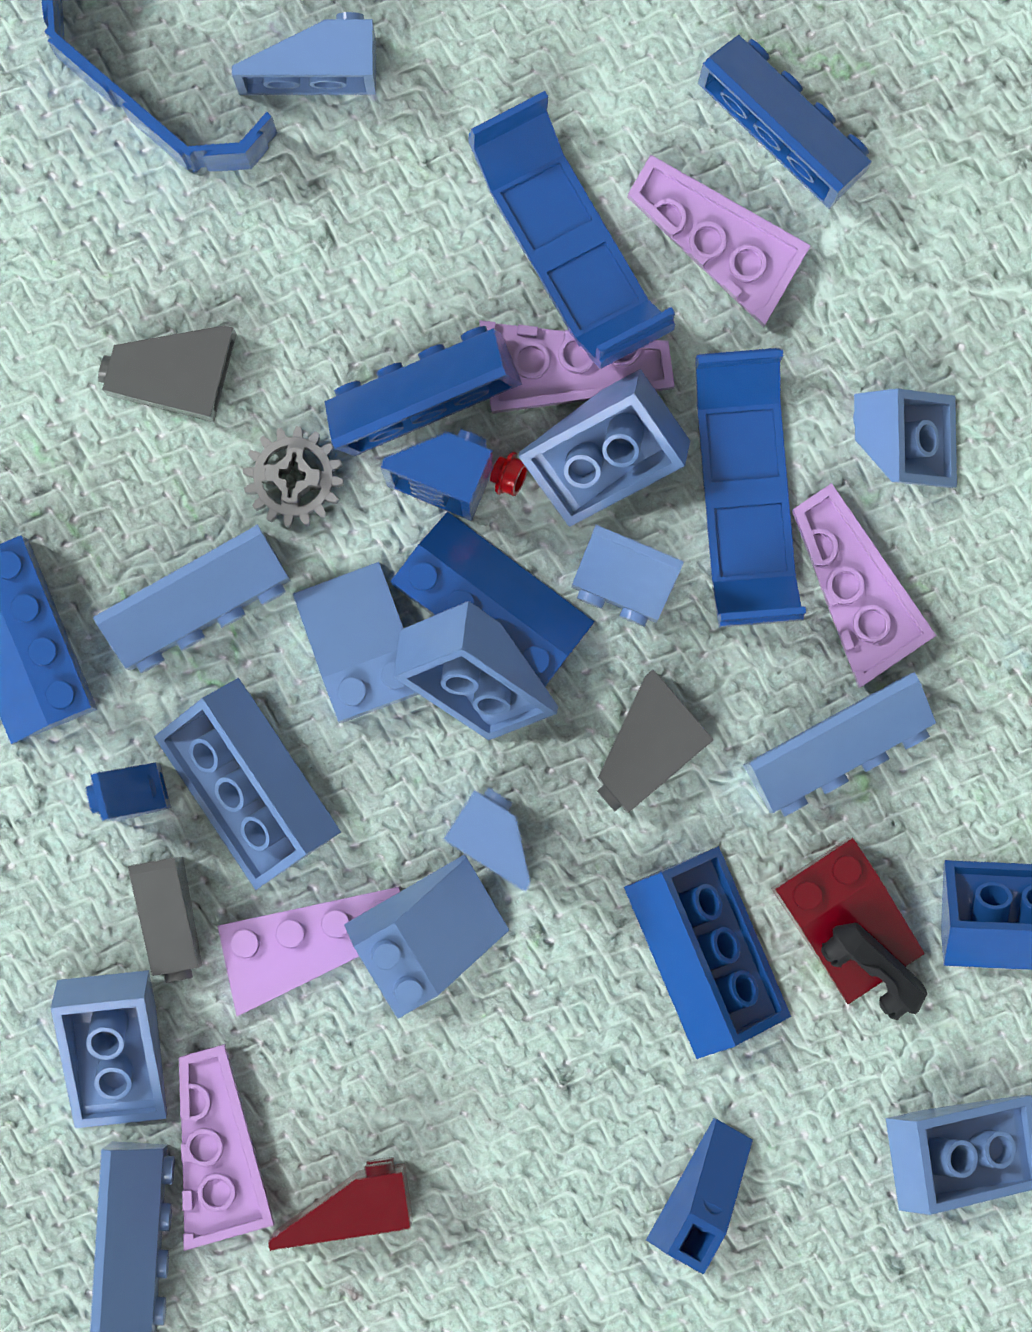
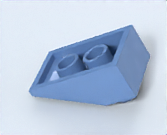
[232,12,376,95]
[518,369,690,527]
[571,525,684,627]
[293,562,419,723]
[393,601,558,740]
[344,854,509,1019]
[51,970,167,1128]
[886,1095,1032,1215]

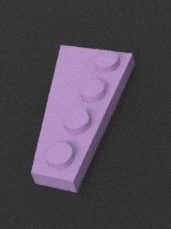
[627,155,811,327]
[479,320,675,413]
[792,483,937,688]
[218,886,401,1016]
[179,1044,275,1251]

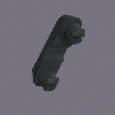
[821,923,927,1020]

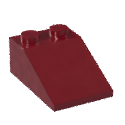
[771,838,925,1005]
[268,1157,413,1251]

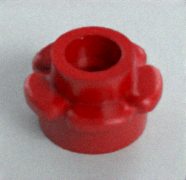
[490,452,528,496]

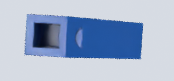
[86,762,171,821]
[646,1118,753,1275]

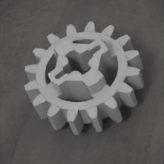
[243,426,344,528]

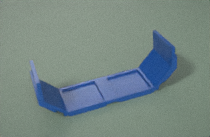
[42,0,277,173]
[468,91,675,369]
[695,348,806,628]

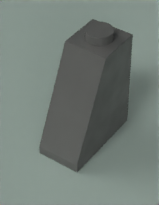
[98,325,237,422]
[597,670,713,813]
[128,857,202,983]

